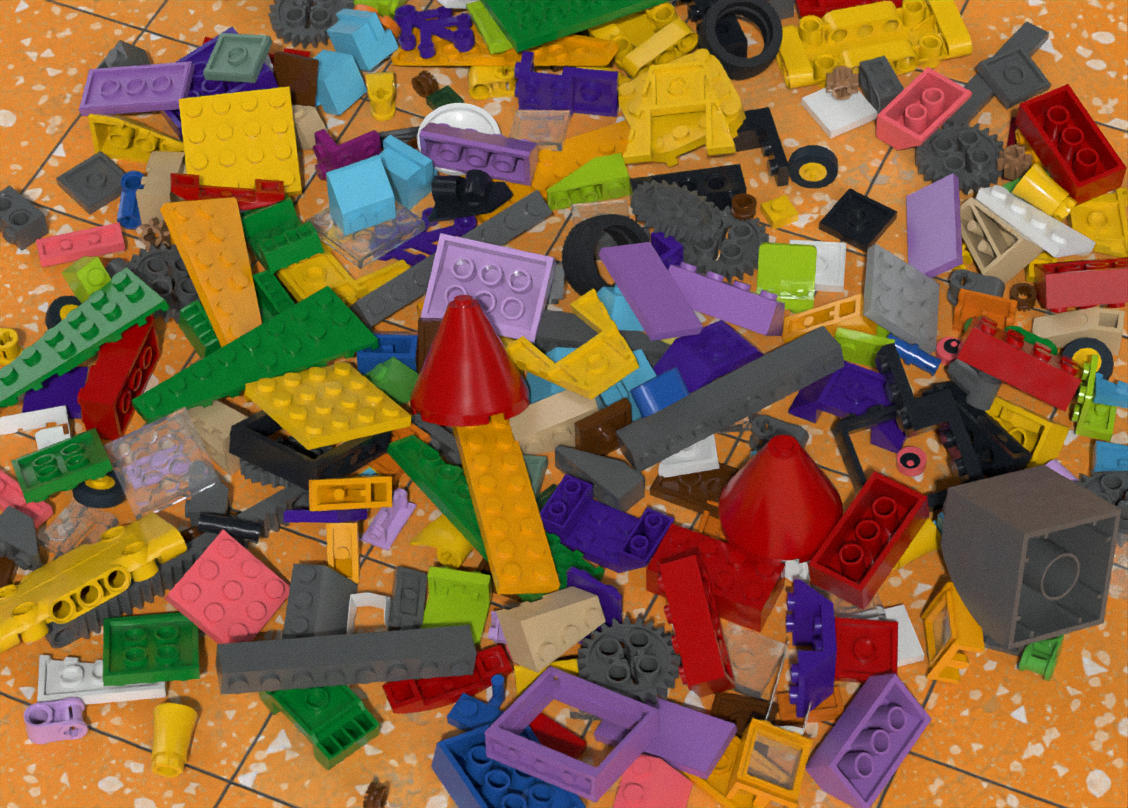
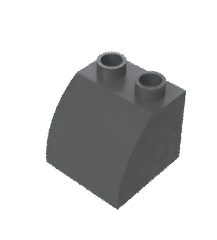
[941,465,1121,650]

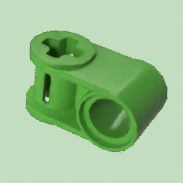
[1019,635,1064,681]

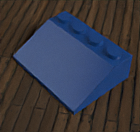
[431,723,586,808]

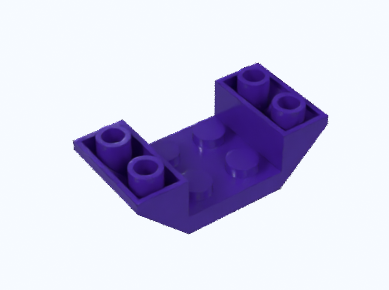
[653,320,766,393]
[788,361,907,454]
[540,474,674,573]
[786,580,837,718]

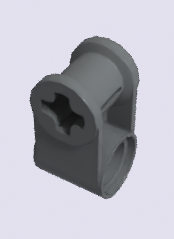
[947,269,1005,306]
[749,415,809,452]

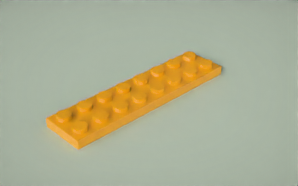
[452,413,560,595]

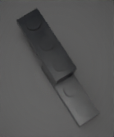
[733,107,789,187]
[875,343,981,484]

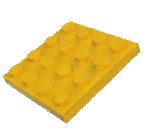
[179,87,302,196]
[245,362,411,450]

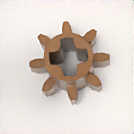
[826,66,859,100]
[997,145,1032,180]
[138,217,172,251]

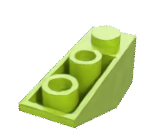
[547,153,630,211]
[61,256,111,303]

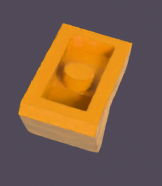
[326,521,361,584]

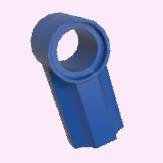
[117,171,144,230]

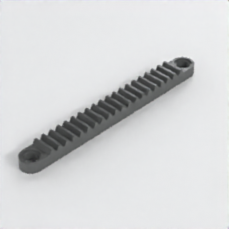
[44,485,309,649]

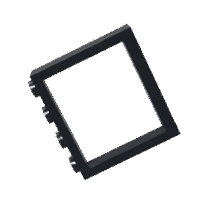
[832,388,985,513]
[229,410,391,491]

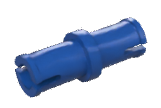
[887,332,942,376]

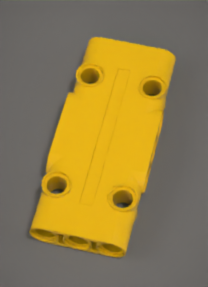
[775,0,972,90]
[582,2,698,79]
[0,512,187,654]

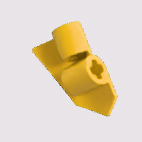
[409,514,474,569]

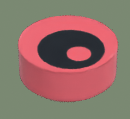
[936,337,961,366]
[896,446,927,477]

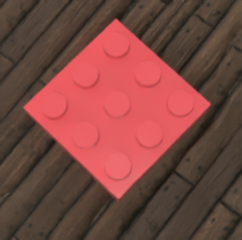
[164,530,290,644]

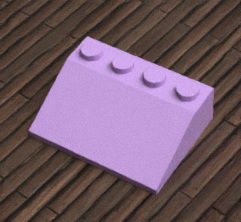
[420,233,557,343]

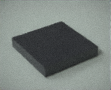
[819,188,897,253]

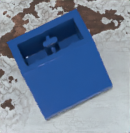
[356,331,418,375]

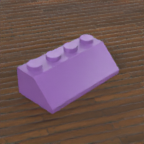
[419,122,539,186]
[668,261,785,336]
[805,674,932,808]

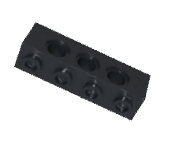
[680,0,748,58]
[630,164,747,222]
[932,381,1032,478]

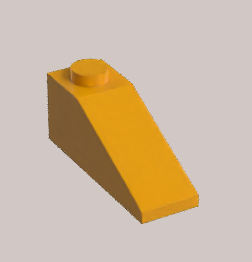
[782,294,877,343]
[309,475,392,511]

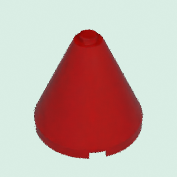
[410,295,530,427]
[718,435,843,566]

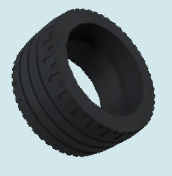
[698,0,783,80]
[562,214,649,296]

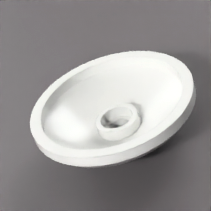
[417,103,500,176]

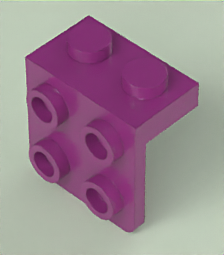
[313,129,381,182]

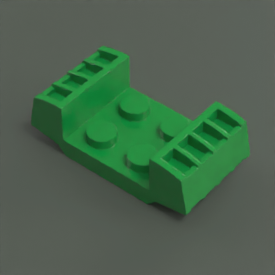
[240,194,324,274]
[179,270,295,358]
[258,685,380,771]

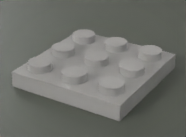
[863,243,940,354]

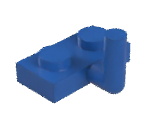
[447,675,505,732]

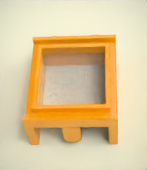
[921,581,985,684]
[726,718,813,808]

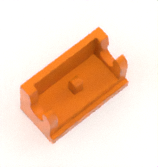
[952,288,1018,333]

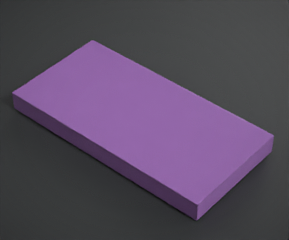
[79,61,194,116]
[906,174,963,278]
[598,242,703,341]
[594,697,737,780]

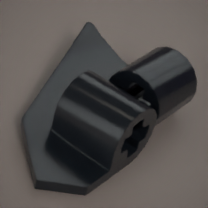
[427,169,513,222]

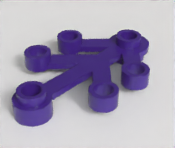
[393,5,475,58]
[370,208,477,267]

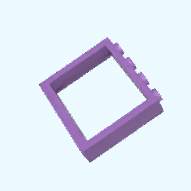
[485,666,659,802]

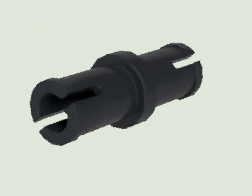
[197,512,262,542]

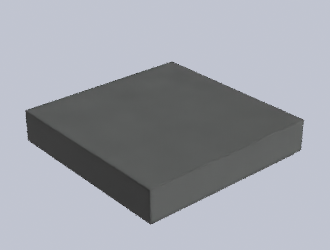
[976,44,1051,109]
[56,151,125,215]

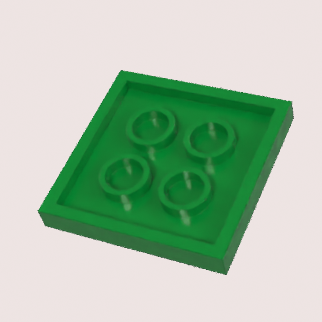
[11,428,113,504]
[103,612,200,686]

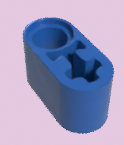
[630,367,690,418]

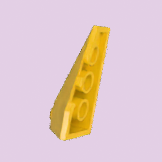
[88,114,184,164]
[986,395,1070,470]

